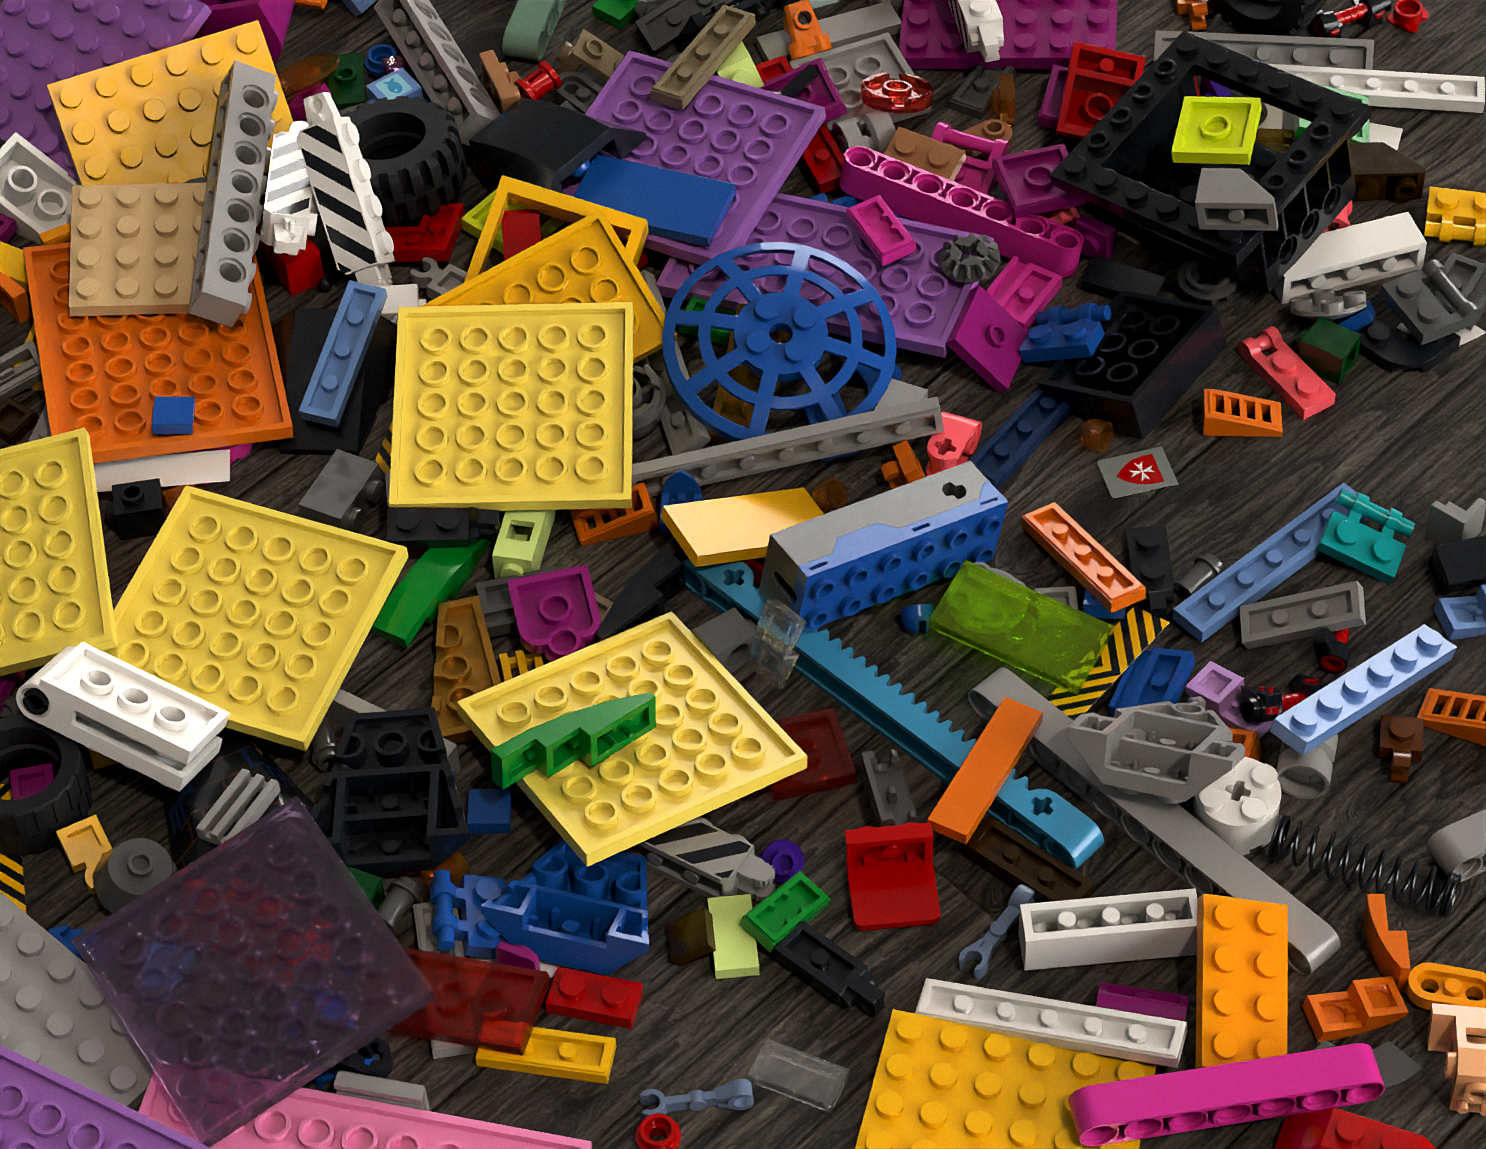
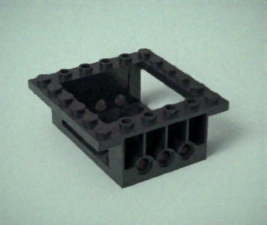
[1050,31,1372,293]

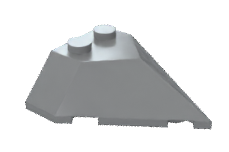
[1066,696,1245,804]

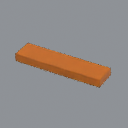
[1021,502,1146,613]
[928,697,1043,844]

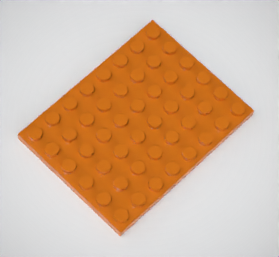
[23,242,293,464]

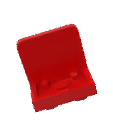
[845,822,941,931]

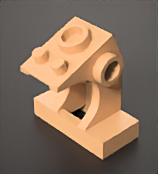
[1427,1003,1486,1116]

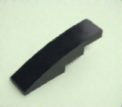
[596,538,688,642]

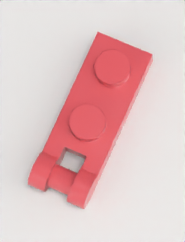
[1238,326,1336,420]

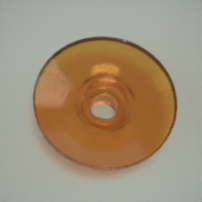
[278,53,339,92]

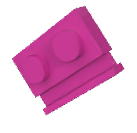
[986,256,1062,330]

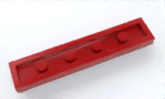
[755,55,844,193]

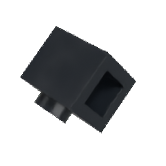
[106,478,167,540]

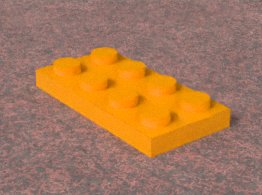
[1195,893,1288,1069]

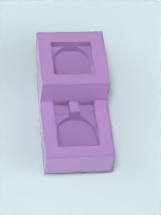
[1185,661,1279,739]

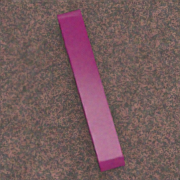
[839,146,1084,278]
[1068,1043,1385,1146]

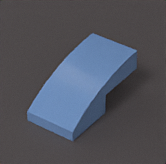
[1433,585,1486,640]

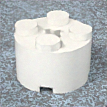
[1191,757,1281,855]

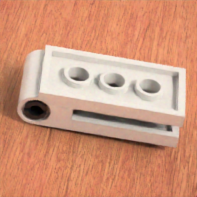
[16,642,230,792]

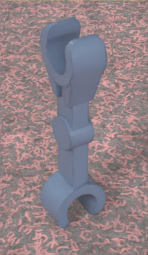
[959,884,1035,979]
[639,1079,754,1120]

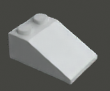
[0,132,80,245]

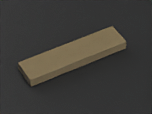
[650,5,756,110]

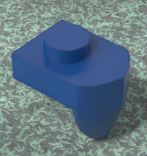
[659,470,702,534]

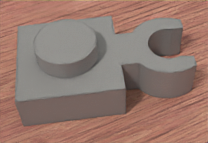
[410,257,467,299]

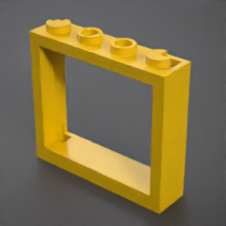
[464,175,649,283]

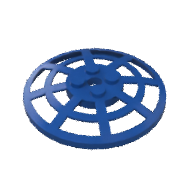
[662,242,897,442]

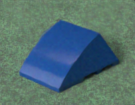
[481,839,649,976]

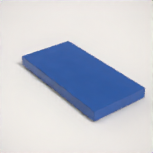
[573,154,736,247]

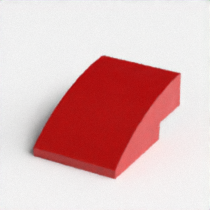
[1055,41,1146,140]

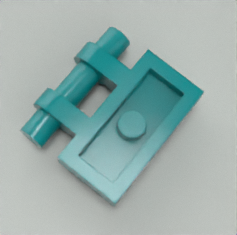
[1316,488,1415,584]

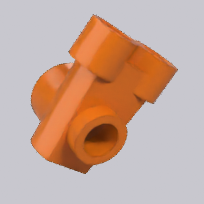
[783,0,833,60]

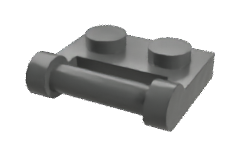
[1380,259,1482,346]

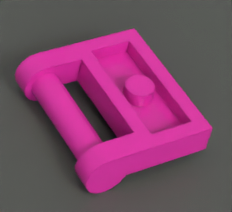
[931,121,1010,196]

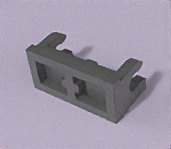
[861,749,919,827]

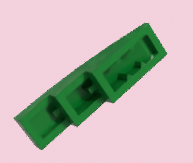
[371,536,493,648]
[490,692,656,790]

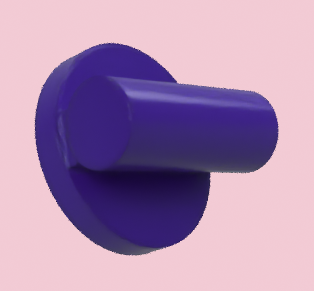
[757,839,804,883]

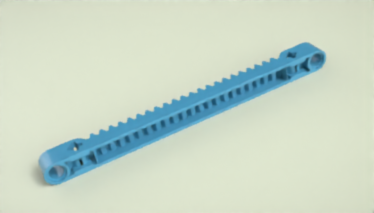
[682,557,1104,870]

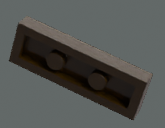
[964,816,1095,903]

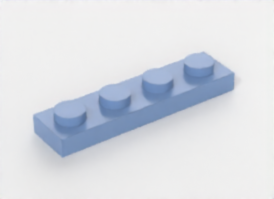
[299,280,388,428]

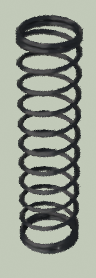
[1268,814,1461,919]

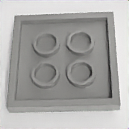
[789,33,931,135]

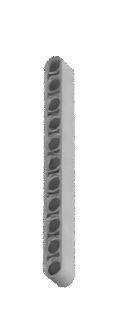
[968,667,1341,976]

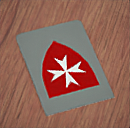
[1097,446,1178,498]

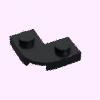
[1356,316,1461,373]

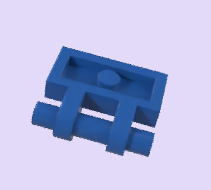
[1018,303,1111,363]
[429,869,509,959]

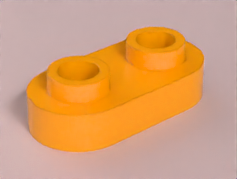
[1406,962,1486,1010]

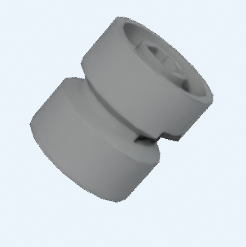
[832,108,896,155]
[1276,734,1338,799]

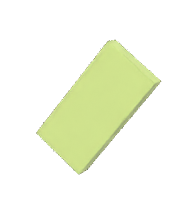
[707,894,760,979]

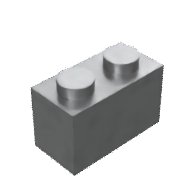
[298,449,384,532]

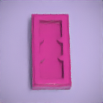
[846,195,916,266]

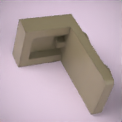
[555,29,625,82]

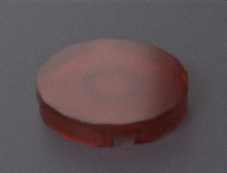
[860,73,933,114]

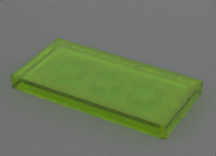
[928,560,1114,695]

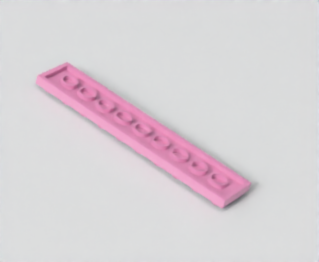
[138,1061,592,1149]

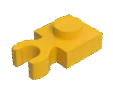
[56,814,112,895]

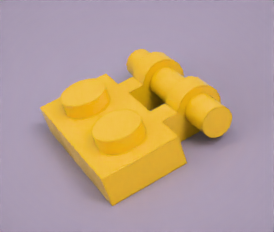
[1424,186,1486,247]

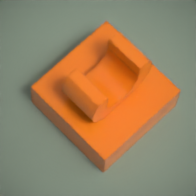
[880,439,926,489]

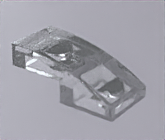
[749,599,807,690]

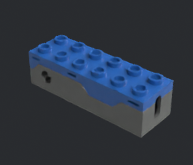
[759,461,1008,635]

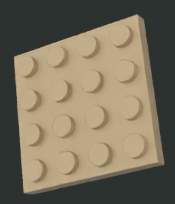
[69,183,207,316]

